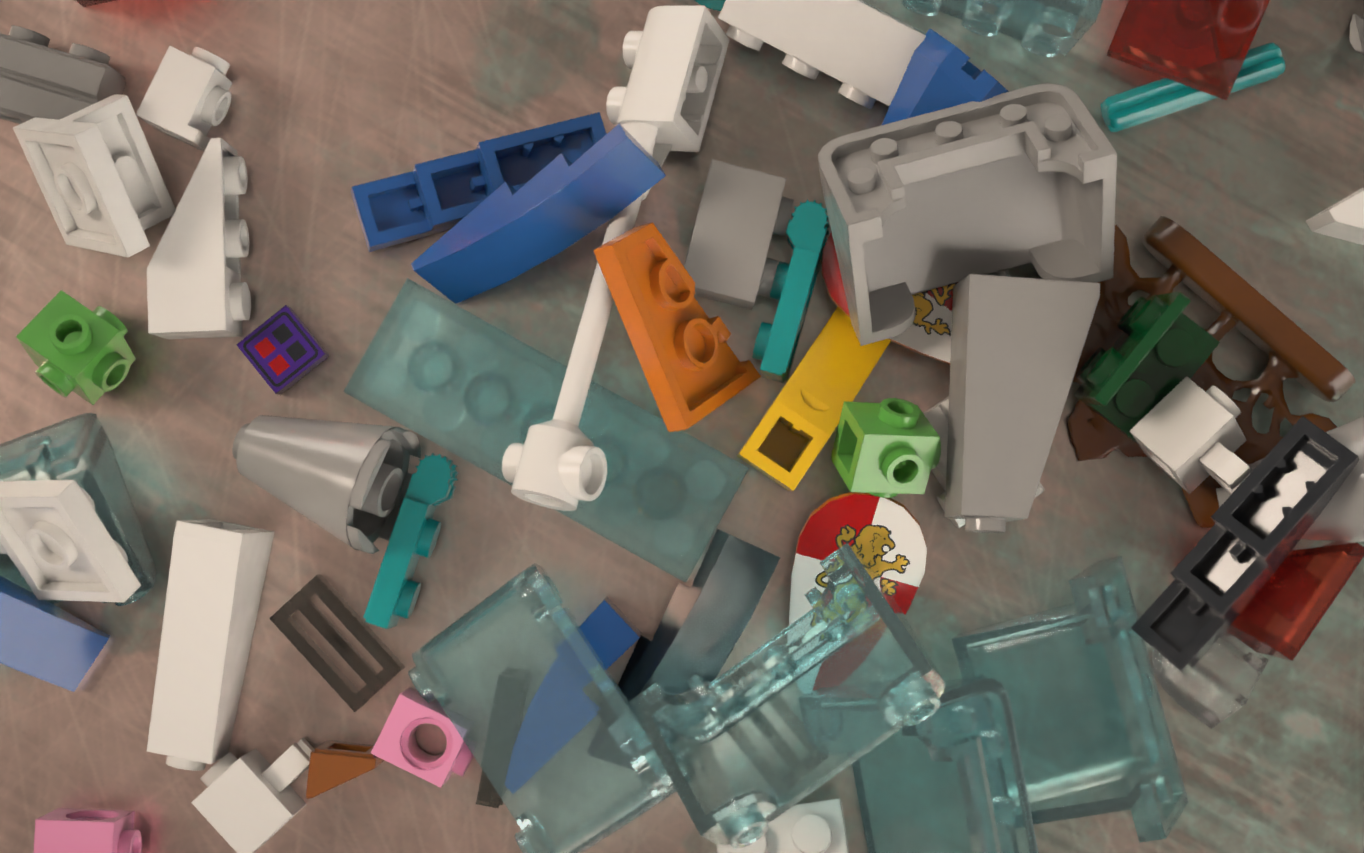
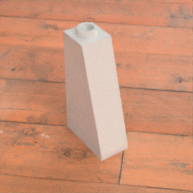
[147,519,275,771]

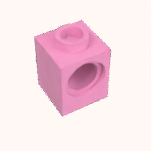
[371,687,480,788]
[34,808,142,853]

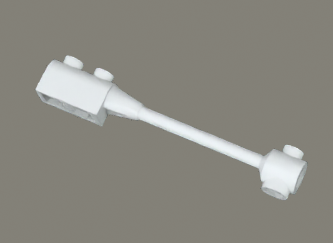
[502,6,730,511]

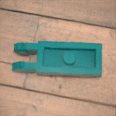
[752,199,830,383]
[363,453,459,629]

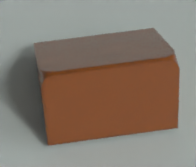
[306,741,384,799]

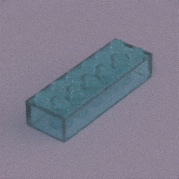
[343,278,749,583]

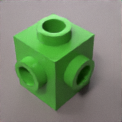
[16,290,136,405]
[830,398,941,498]

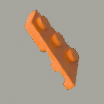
[593,222,761,433]

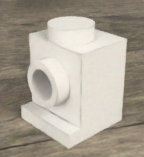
[136,46,232,152]

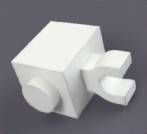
[1130,376,1252,494]
[191,738,314,853]

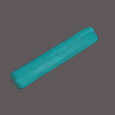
[1100,42,1286,132]

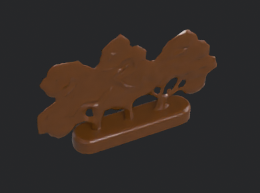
[1067,216,1356,528]

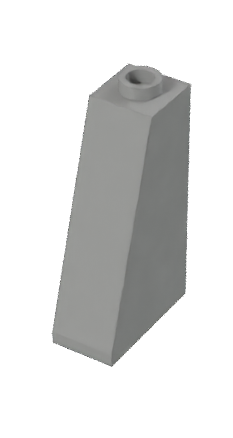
[945,274,1100,533]

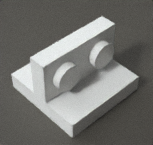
[13,94,176,257]

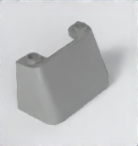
[818,83,1117,346]

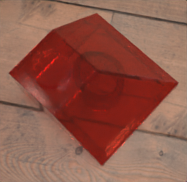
[1106,0,1270,101]
[1224,540,1364,661]

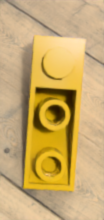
[737,306,891,492]

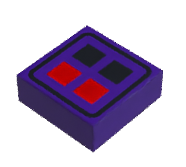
[236,305,329,395]

